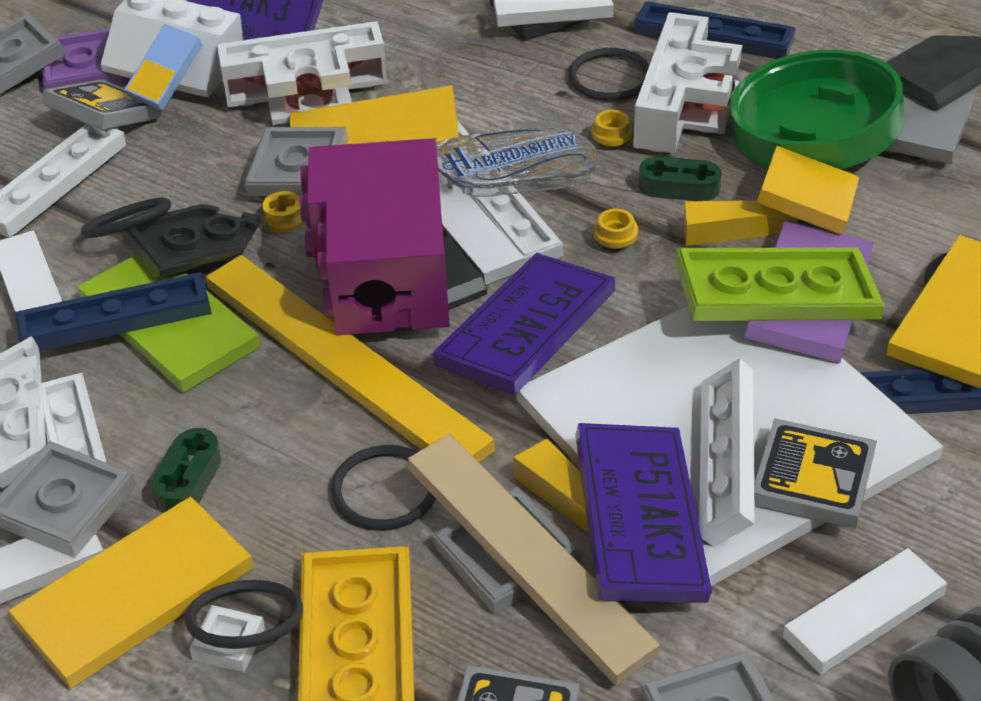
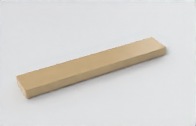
[408,433,660,686]

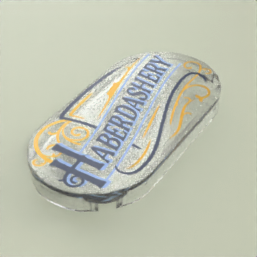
[436,127,598,197]

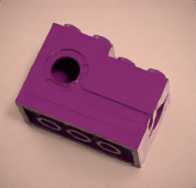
[299,138,450,335]

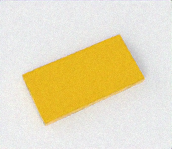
[290,85,461,154]
[886,235,981,388]
[8,496,254,689]
[298,546,415,701]

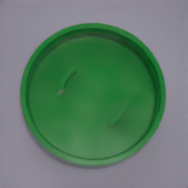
[730,49,905,170]

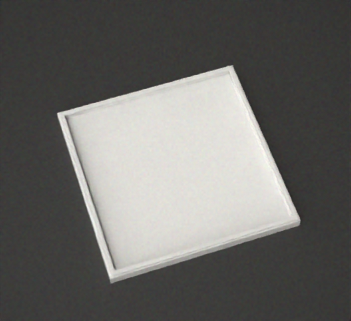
[516,306,943,586]

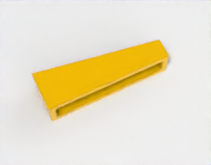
[683,200,798,246]
[513,439,589,534]

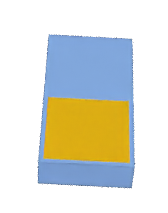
[124,24,203,111]

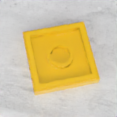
[756,146,859,234]

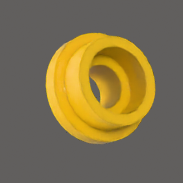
[591,110,633,147]
[594,209,638,249]

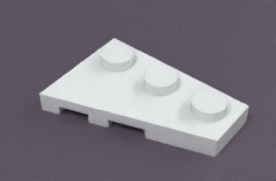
[0,336,46,489]

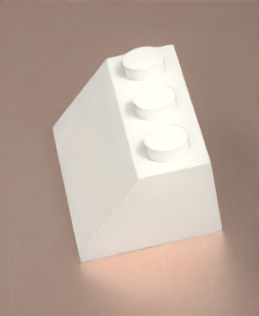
[101,0,243,98]

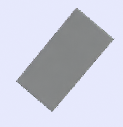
[883,42,980,164]

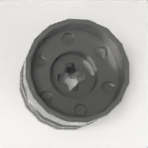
[888,606,981,701]

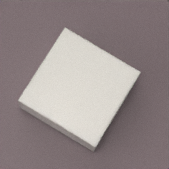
[190,605,265,673]

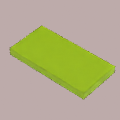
[675,247,885,321]
[77,255,261,393]

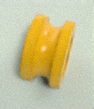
[262,191,303,233]

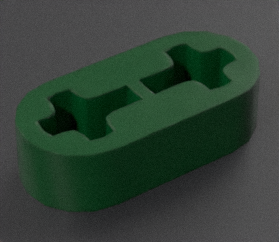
[639,156,722,201]
[151,428,222,513]

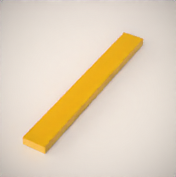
[206,255,495,462]

